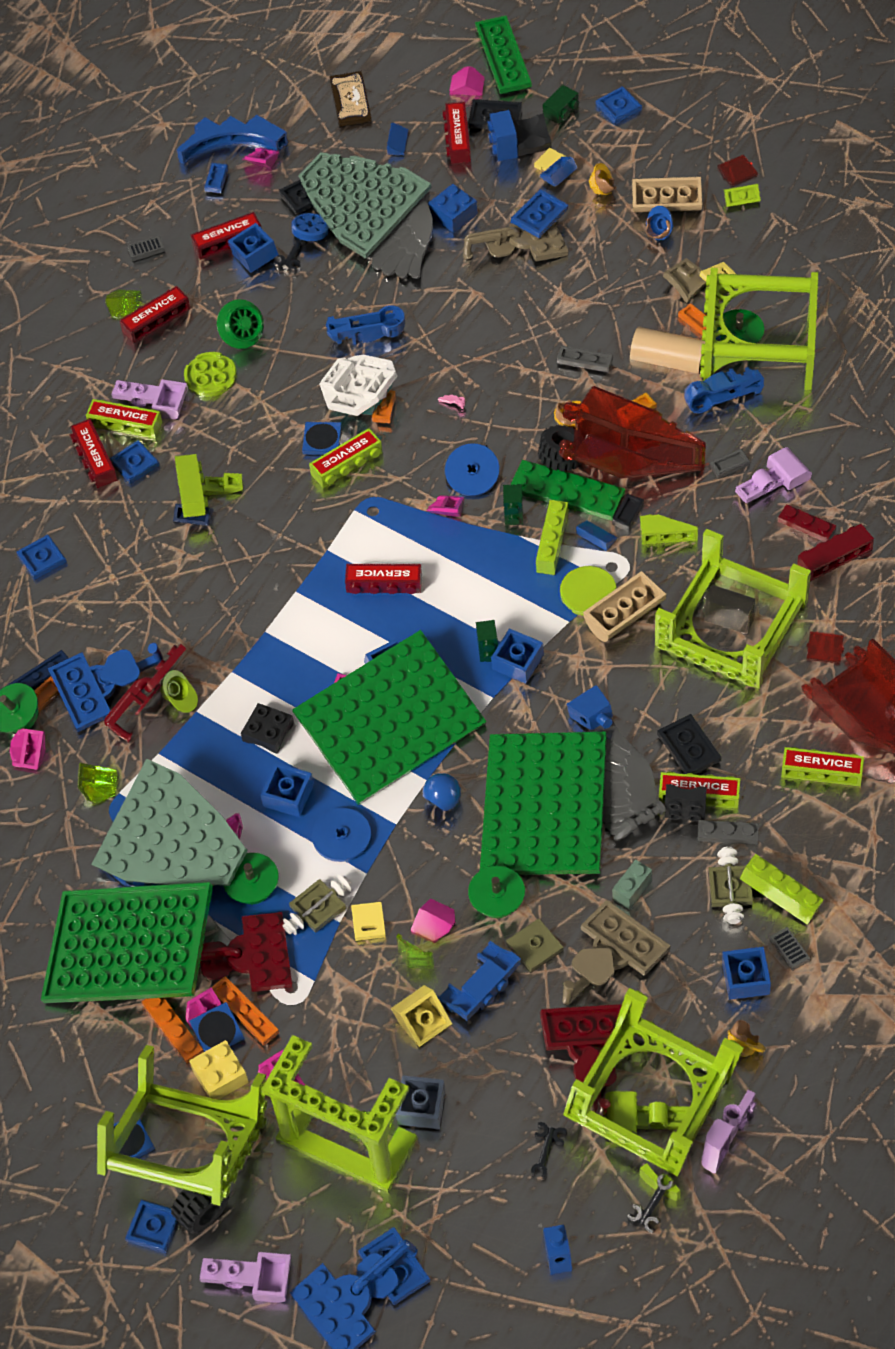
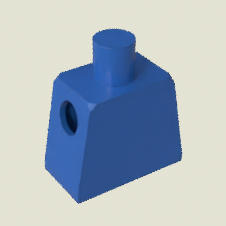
[567,685,613,730]
[543,1225,572,1275]

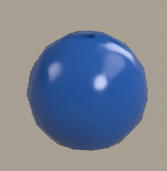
[423,773,461,812]

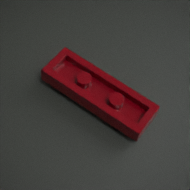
[778,504,837,542]

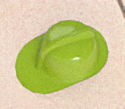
[160,670,198,713]

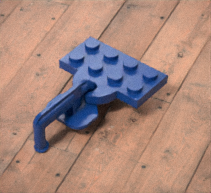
[48,643,163,732]
[289,1239,418,1349]

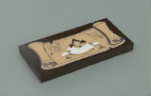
[330,71,372,127]

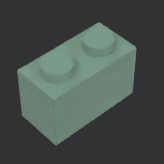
[612,859,652,910]

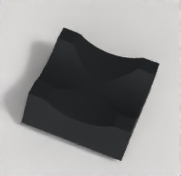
[512,114,552,156]
[241,703,294,754]
[665,784,707,821]

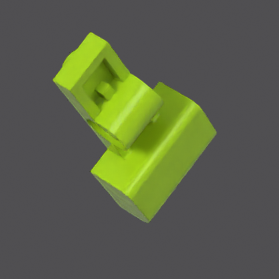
[605,1091,690,1135]

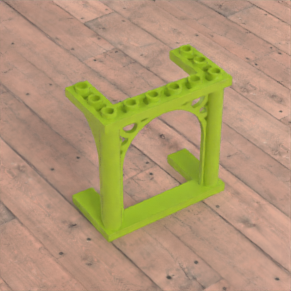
[700,268,818,390]
[655,529,811,689]
[563,988,744,1177]
[261,1035,417,1193]
[97,1045,267,1206]

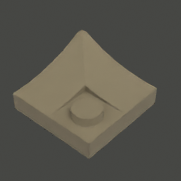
[663,258,706,303]

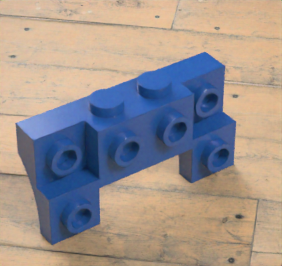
[437,941,521,1021]

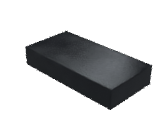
[612,494,644,531]

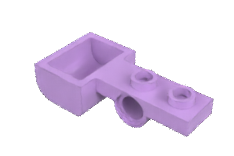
[112,379,188,420]
[735,447,812,504]
[701,1090,757,1173]
[200,1252,292,1303]

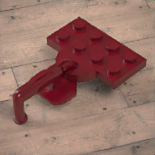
[104,644,187,743]
[200,912,292,992]
[540,1004,628,1117]

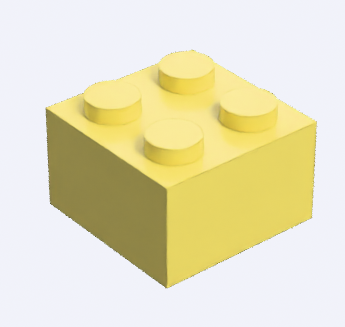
[189,1040,249,1100]

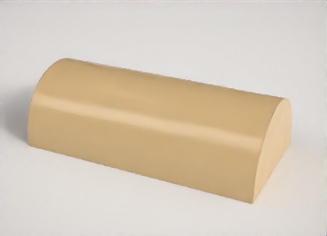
[632,177,702,213]
[630,326,705,374]
[583,571,666,642]

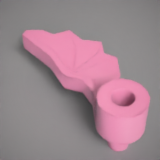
[438,394,466,409]

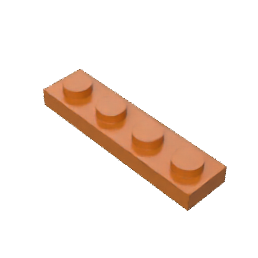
[212,976,279,1046]
[141,998,204,1064]

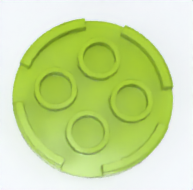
[184,352,237,397]
[560,566,617,616]

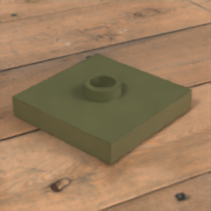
[506,918,564,972]

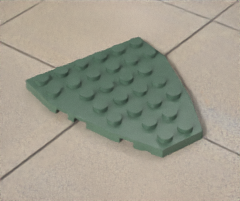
[299,152,432,259]
[91,758,248,886]

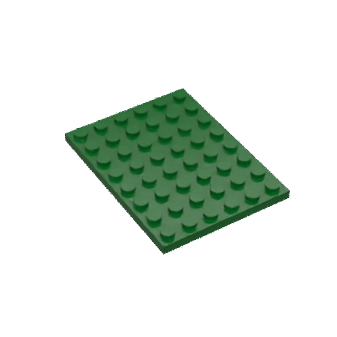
[292,630,487,805]
[480,732,607,875]
[41,882,213,1003]

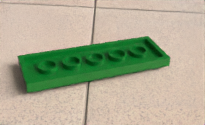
[475,15,532,94]
[510,460,625,521]

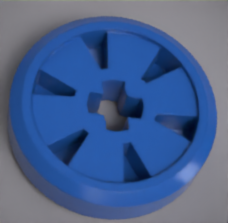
[291,213,329,241]

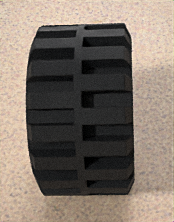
[538,425,586,471]
[171,1189,229,1234]

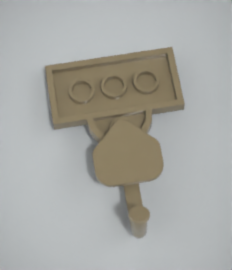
[463,207,568,261]
[562,900,670,1006]

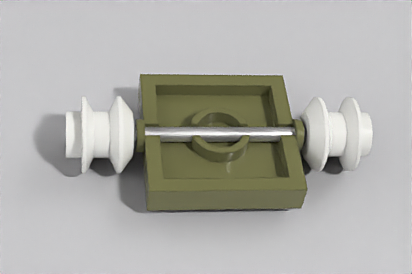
[708,847,753,924]
[283,875,352,935]

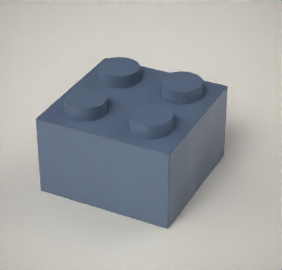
[396,1075,445,1129]

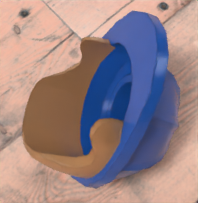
[646,205,674,240]

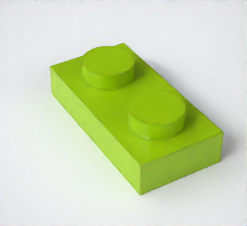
[724,184,761,207]

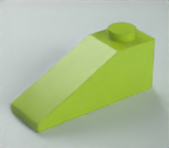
[640,514,698,545]

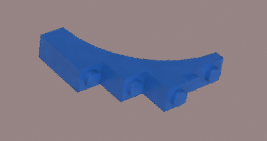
[177,114,288,164]

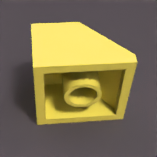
[391,985,452,1047]

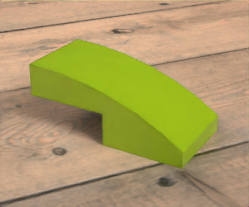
[204,473,243,495]
[640,1163,681,1201]

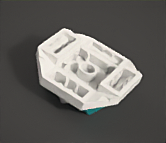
[319,355,397,416]

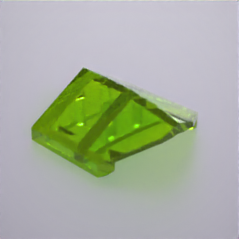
[105,289,141,319]
[77,763,117,803]
[396,934,434,968]

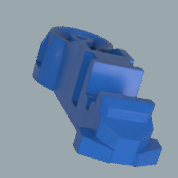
[326,305,405,345]
[684,367,764,414]

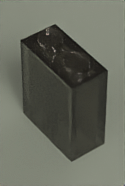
[702,585,755,634]

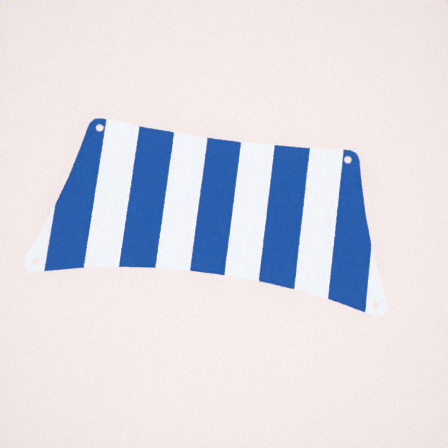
[109,497,630,1005]

